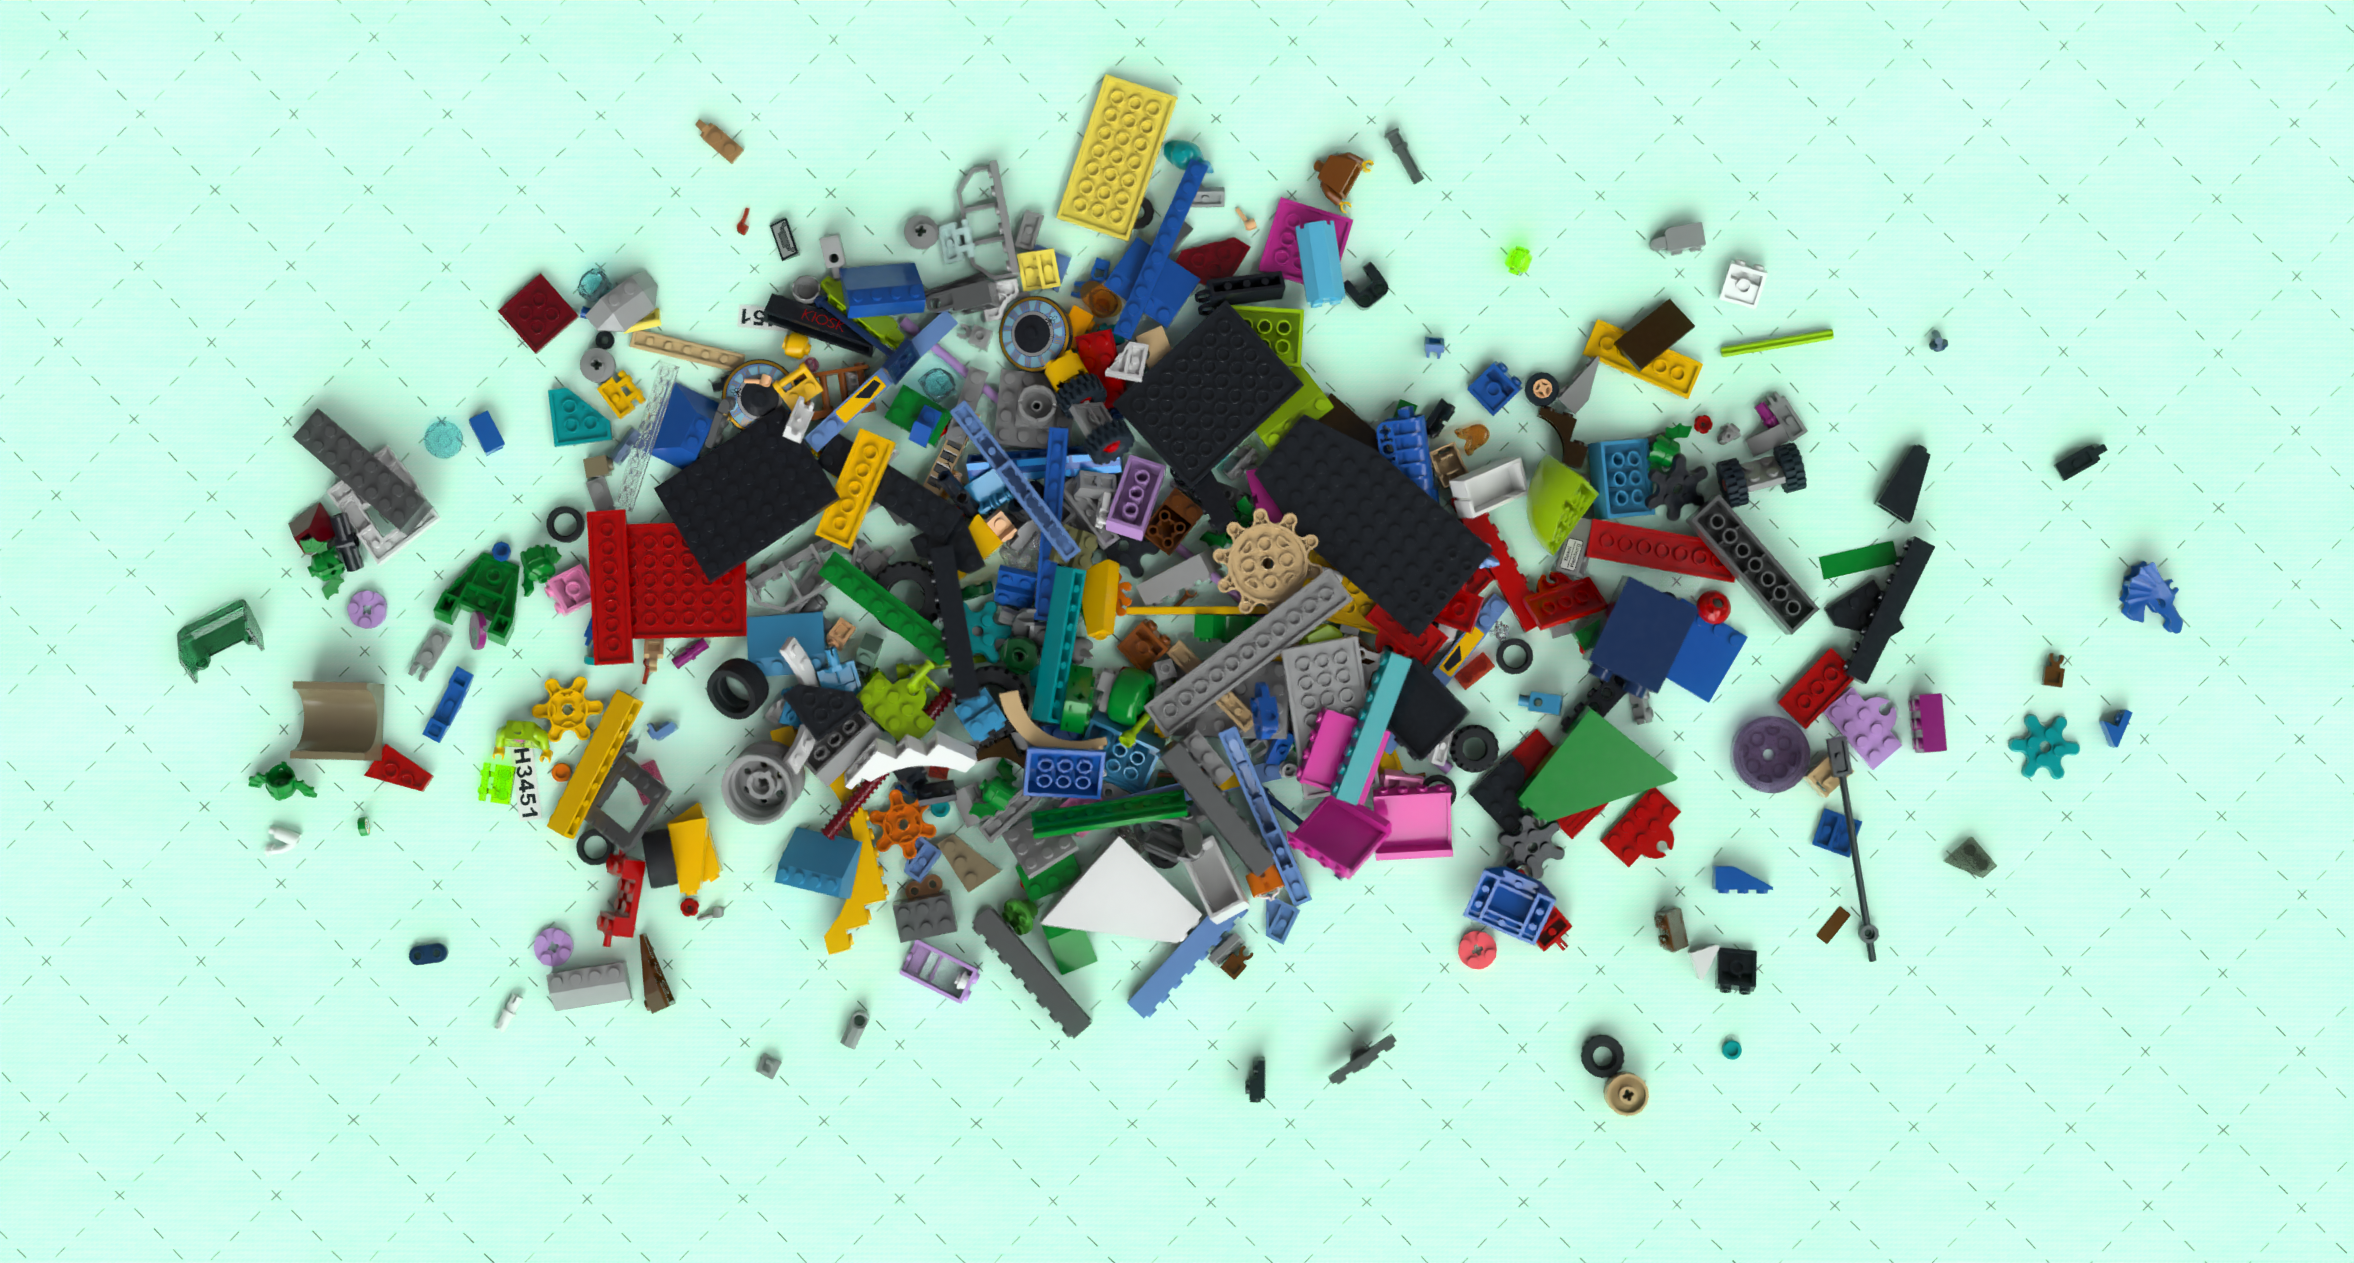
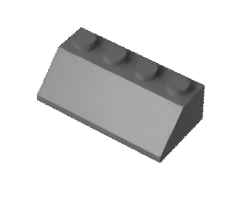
[804,710,883,787]
[546,961,632,1011]

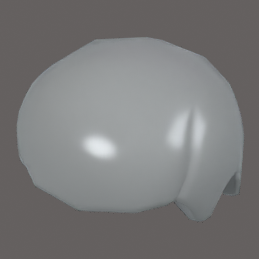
[792,275,821,304]

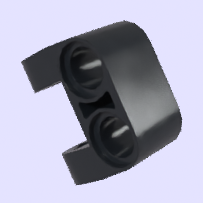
[1343,262,1389,311]

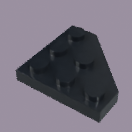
[910,516,986,575]
[1824,579,1904,636]
[782,684,864,742]
[1469,754,1524,833]

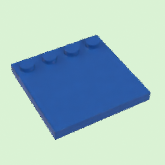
[1666,598,1748,703]

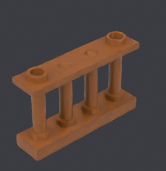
[794,362,877,422]

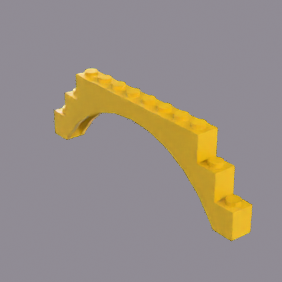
[770,726,890,956]

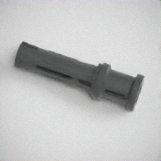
[1384,128,1424,185]

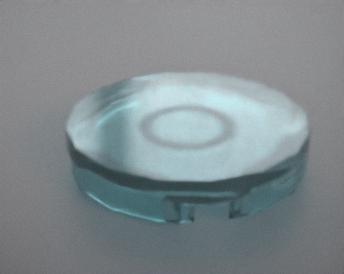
[424,421,463,459]

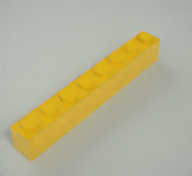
[546,689,644,839]

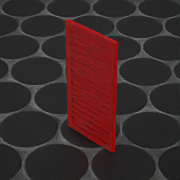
[1500,729,1609,839]

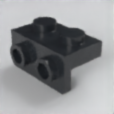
[915,779,957,807]

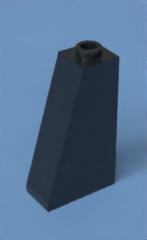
[1874,444,1931,524]

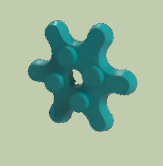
[942,601,1011,664]
[2008,714,2080,780]

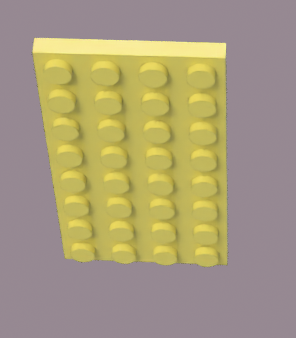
[1056,74,1178,242]

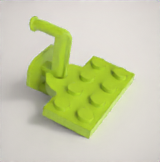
[856,659,940,742]

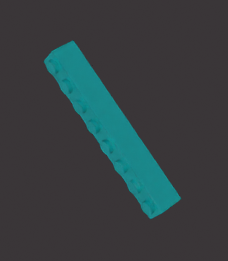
[1031,566,1086,724]
[1330,650,1412,805]

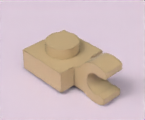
[644,639,664,672]

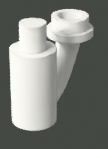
[264,826,302,858]

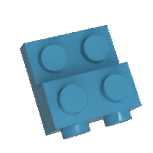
[953,688,1007,742]

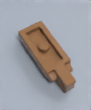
[695,119,745,164]

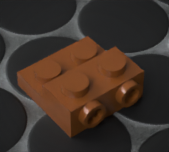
[1117,619,1172,671]

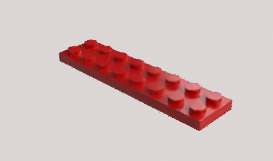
[587,509,634,666]
[1585,519,1735,583]

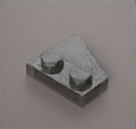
[1114,825,1146,855]
[1943,836,1997,878]

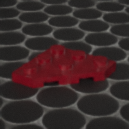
[1175,237,1251,287]

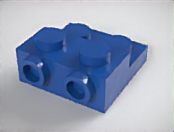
[1467,361,1522,416]
[994,564,1037,610]

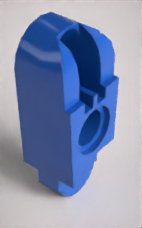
[1250,682,1279,740]

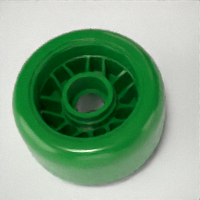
[1107,667,1156,728]

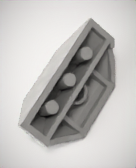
[585,270,658,332]

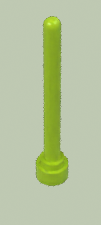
[896,655,987,679]
[1119,679,1176,748]

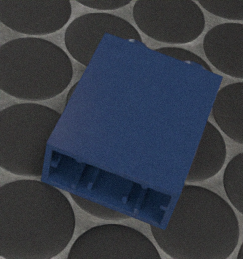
[1582,575,1699,699]

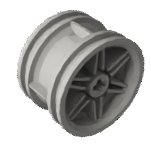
[721,740,806,825]

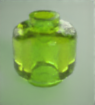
[1505,246,1533,275]

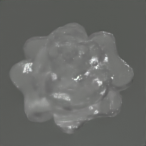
[1489,620,1509,643]

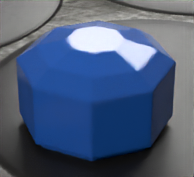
[492,542,511,562]

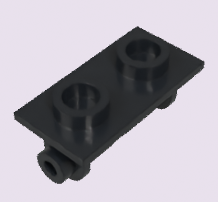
[1426,398,1456,439]

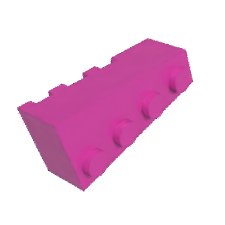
[1245,468,1284,524]

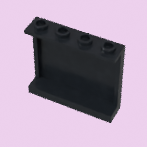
[1386,657,1471,761]

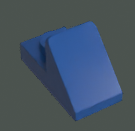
[908,405,942,448]
[2099,709,2133,748]

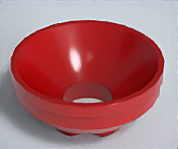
[1696,590,1731,624]

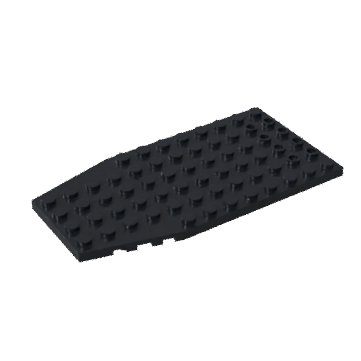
[1254,414,1493,639]

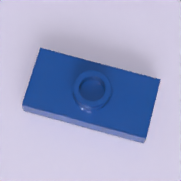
[1263,730,1294,765]

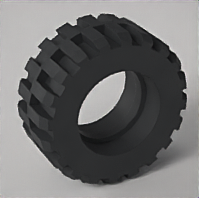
[874,561,941,633]
[955,665,1029,739]

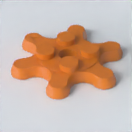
[869,789,937,859]

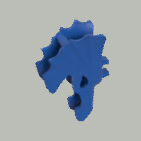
[2119,561,2183,634]

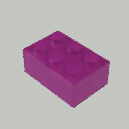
[1908,693,1947,753]

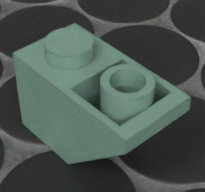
[854,633,884,680]

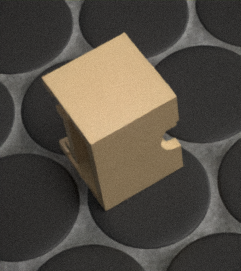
[1135,326,1172,370]
[1430,441,1469,490]
[1802,752,1855,798]

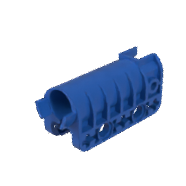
[1377,405,1440,504]

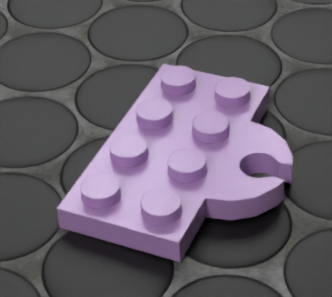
[1822,687,1902,770]

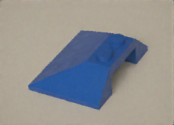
[640,381,720,470]
[1463,866,1556,946]

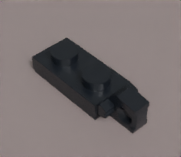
[2054,444,2108,481]

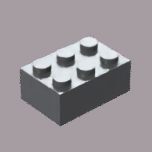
[892,890,958,943]

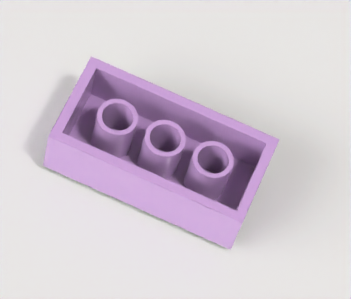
[1105,455,1166,541]

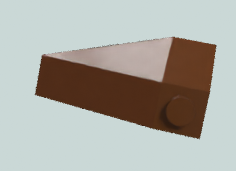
[639,933,676,1014]

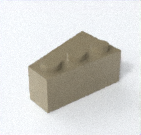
[937,833,1002,893]

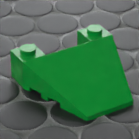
[433,552,520,647]

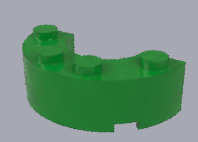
[1194,614,1263,643]

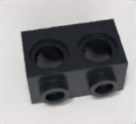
[892,766,928,794]

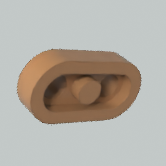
[905,874,943,898]

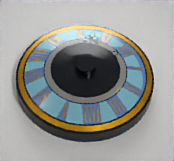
[999,296,1073,373]
[722,359,796,431]

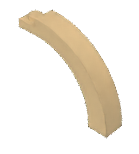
[999,690,1107,750]

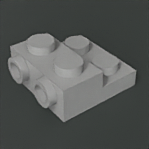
[1095,667,1117,713]

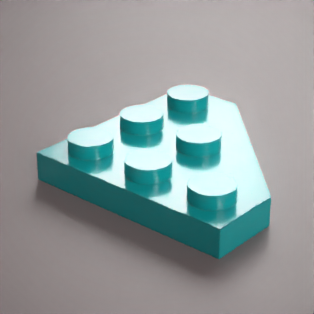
[548,388,613,448]

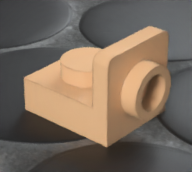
[985,509,1017,542]
[826,617,856,652]

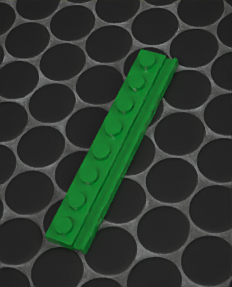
[818,551,948,667]
[1031,789,1188,839]

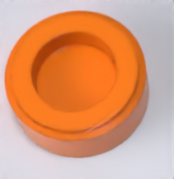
[552,763,572,782]

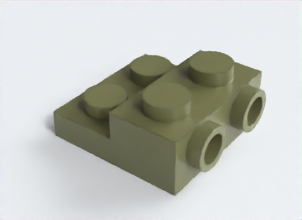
[1049,523,1098,572]

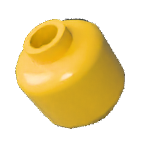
[782,332,812,360]

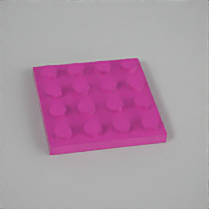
[1258,197,1353,285]

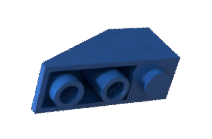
[1712,866,1773,894]

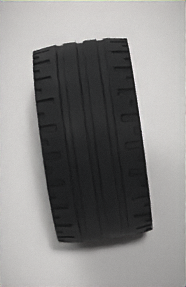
[707,658,769,720]
[642,828,678,889]

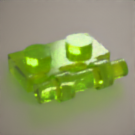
[477,762,516,805]

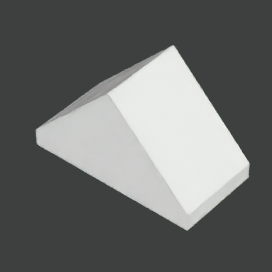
[1688,944,1720,981]

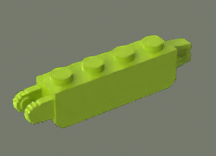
[820,276,904,350]

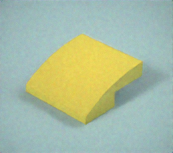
[1017,248,1061,292]

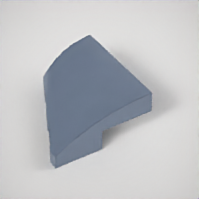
[609,426,641,465]

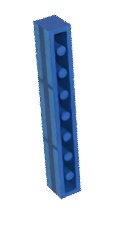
[966,446,1123,482]

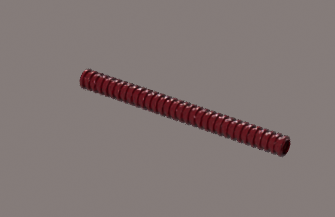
[820,686,955,841]

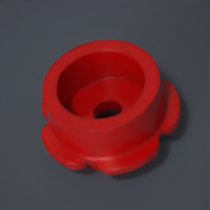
[1694,415,1713,434]
[680,898,699,917]

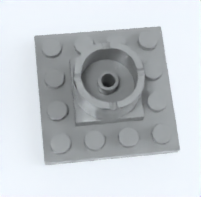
[994,369,1073,449]

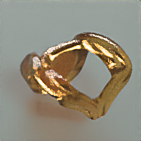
[1454,424,1490,456]

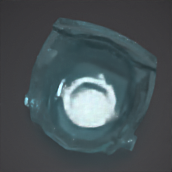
[577,268,613,303]
[918,368,958,403]

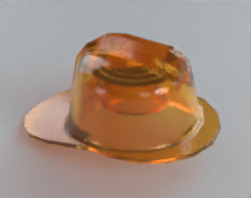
[1080,281,1122,319]

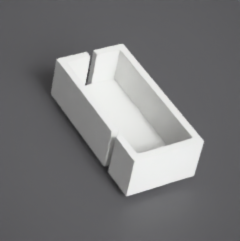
[1449,457,1528,518]
[1183,835,1251,924]

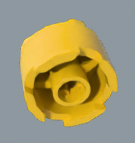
[1045,350,1089,393]

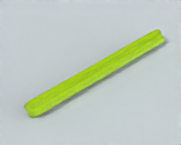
[1720,329,1834,357]

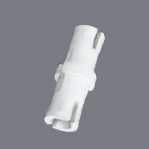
[494,993,524,1033]

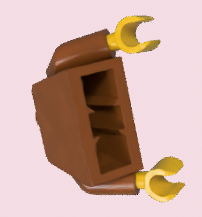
[1313,152,1374,213]

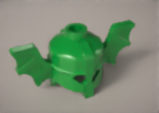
[1646,423,1692,483]
[1199,495,1254,549]
[300,537,346,600]
[520,544,562,597]
[968,758,1018,819]
[248,761,318,801]

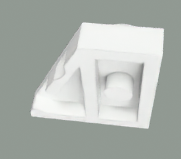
[1105,341,1149,382]

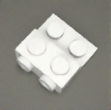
[1719,258,1768,310]

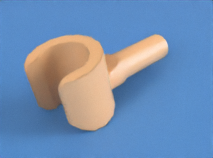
[1235,207,1257,231]
[744,374,772,387]

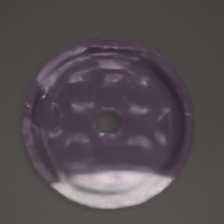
[1729,716,1810,793]

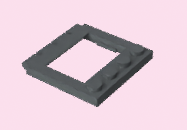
[584,753,672,853]

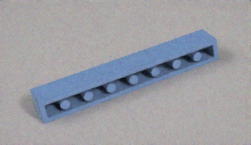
[1127,909,1249,1019]

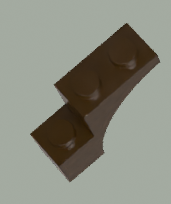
[1536,406,1588,470]
[976,737,1027,769]

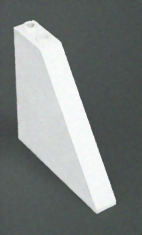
[1038,836,1203,943]

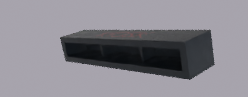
[763,293,876,358]

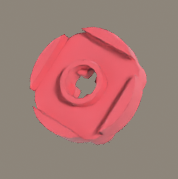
[1458,931,1497,969]

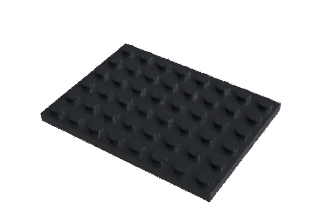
[1112,300,1304,489]
[654,405,841,583]

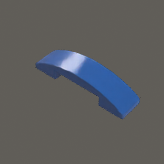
[422,666,474,743]

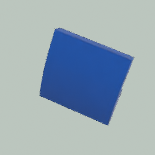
[1812,808,1863,858]

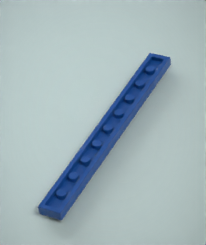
[1113,159,1209,341]
[1034,427,1069,621]

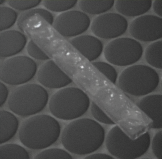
[613,361,680,512]

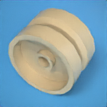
[1603,1071,1649,1116]

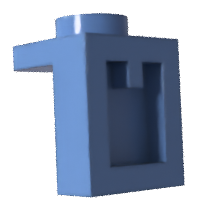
[647,721,679,741]

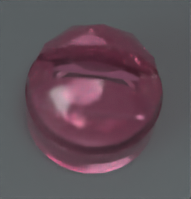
[804,357,819,373]

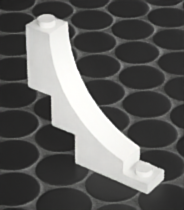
[844,731,977,790]

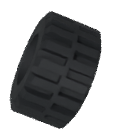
[1449,724,1499,773]

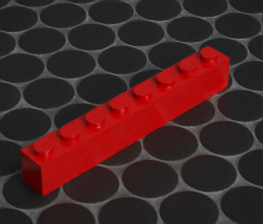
[1449,497,1537,633]

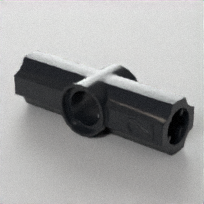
[936,470,980,518]
[330,512,364,572]

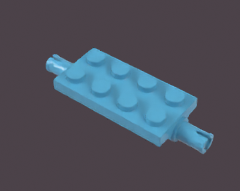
[816,646,872,721]

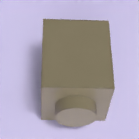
[583,455,614,480]

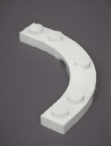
[779,637,819,774]

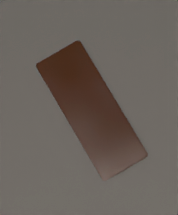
[1816,906,1851,944]

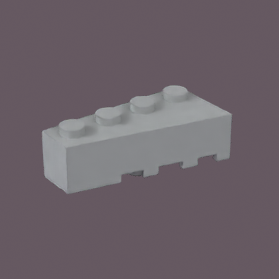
[1136,546,1222,607]

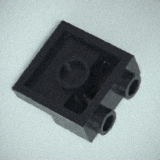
[1715,947,1757,995]
[1245,1057,1265,1103]

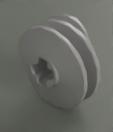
[904,215,939,250]
[580,348,616,384]

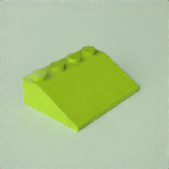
[1231,305,1304,367]
[1255,365,1334,452]

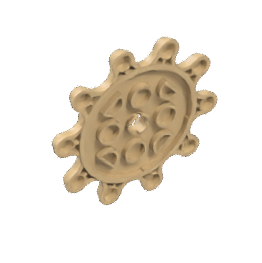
[1213,508,1323,614]

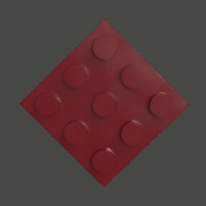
[498,273,580,354]

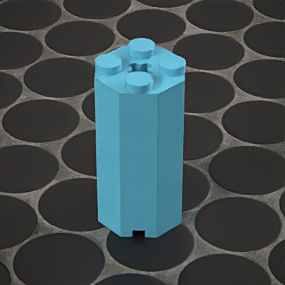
[1295,221,1346,308]

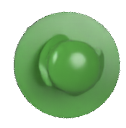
[1002,898,1038,936]

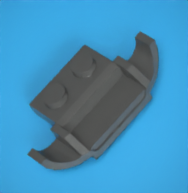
[1010,607,1047,675]
[1133,823,1205,863]

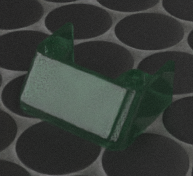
[177,599,265,684]

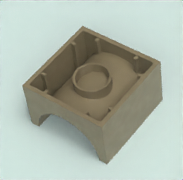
[290,681,385,761]

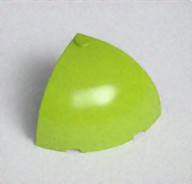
[1526,454,1599,556]

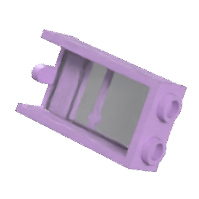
[899,939,981,1004]

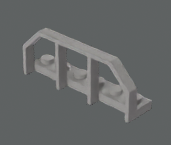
[957,160,1020,281]
[745,538,860,613]

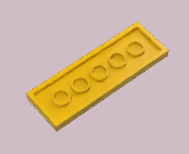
[1582,319,1703,400]
[815,428,897,550]

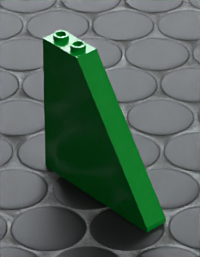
[1514,705,1678,822]

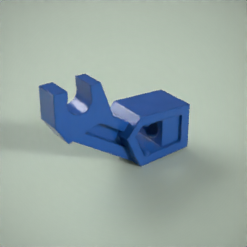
[1071,258,1111,299]

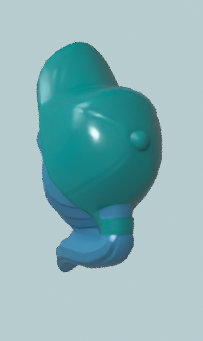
[1163,140,1213,173]

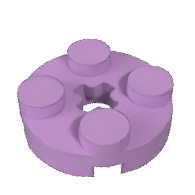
[347,590,388,629]
[534,928,574,967]

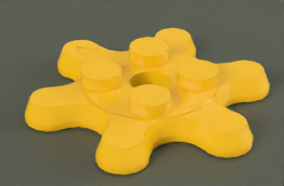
[532,676,604,742]

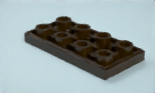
[1614,298,1695,372]
[1317,393,1388,452]

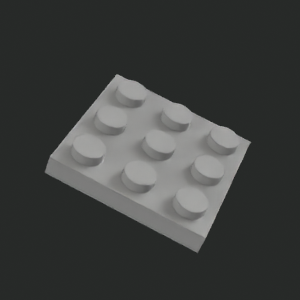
[1001,804,1079,879]

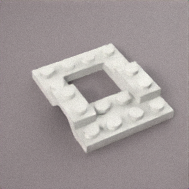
[326,445,442,566]

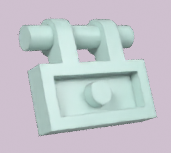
[938,219,976,264]

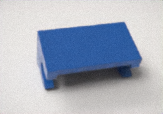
[469,410,505,457]

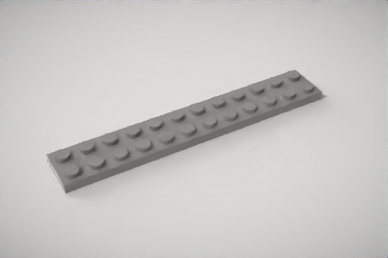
[1144,568,1353,738]

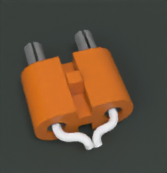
[1245,864,1285,901]

